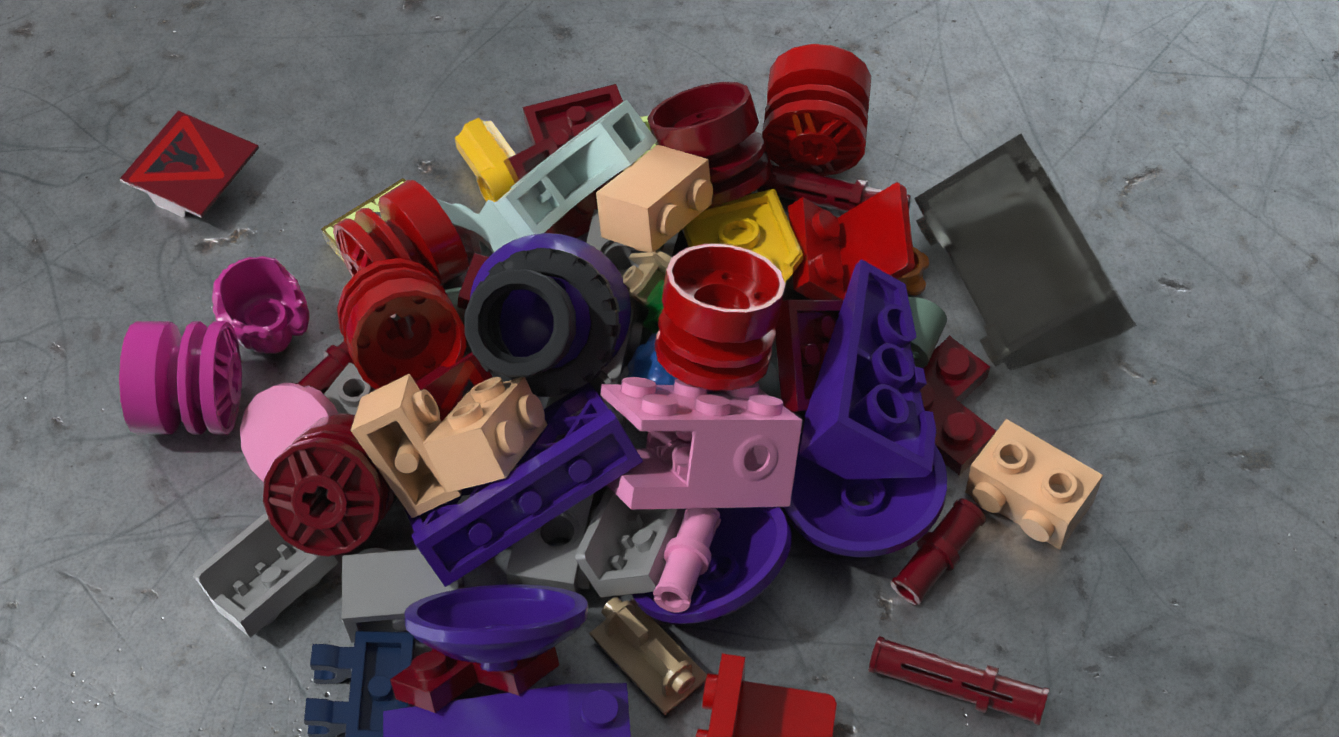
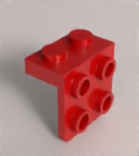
[696,653,837,737]

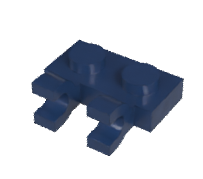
[304,631,415,737]

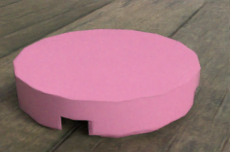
[240,383,338,482]

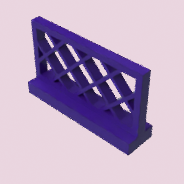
[403,382,643,587]

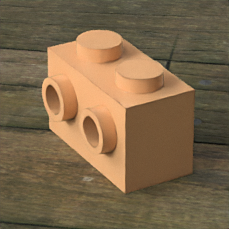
[596,145,713,252]
[351,374,462,518]
[423,377,547,493]
[965,419,1103,549]

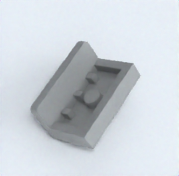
[575,486,686,597]
[193,513,338,638]

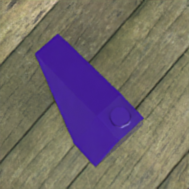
[799,259,936,479]
[383,683,631,737]

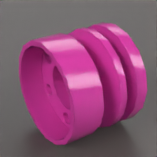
[119,321,242,435]

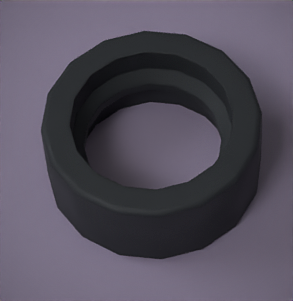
[464,270,576,377]

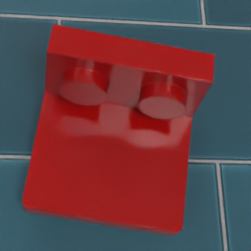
[788,182,915,300]

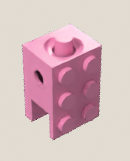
[600,377,802,510]

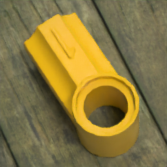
[455,118,515,202]

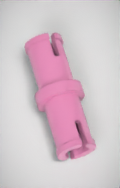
[653,508,721,613]

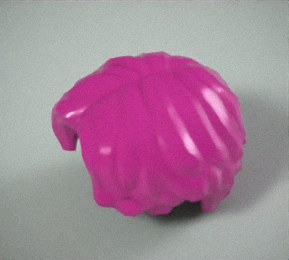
[212,256,310,354]

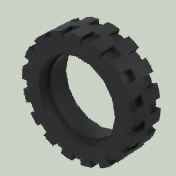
[476,248,621,397]

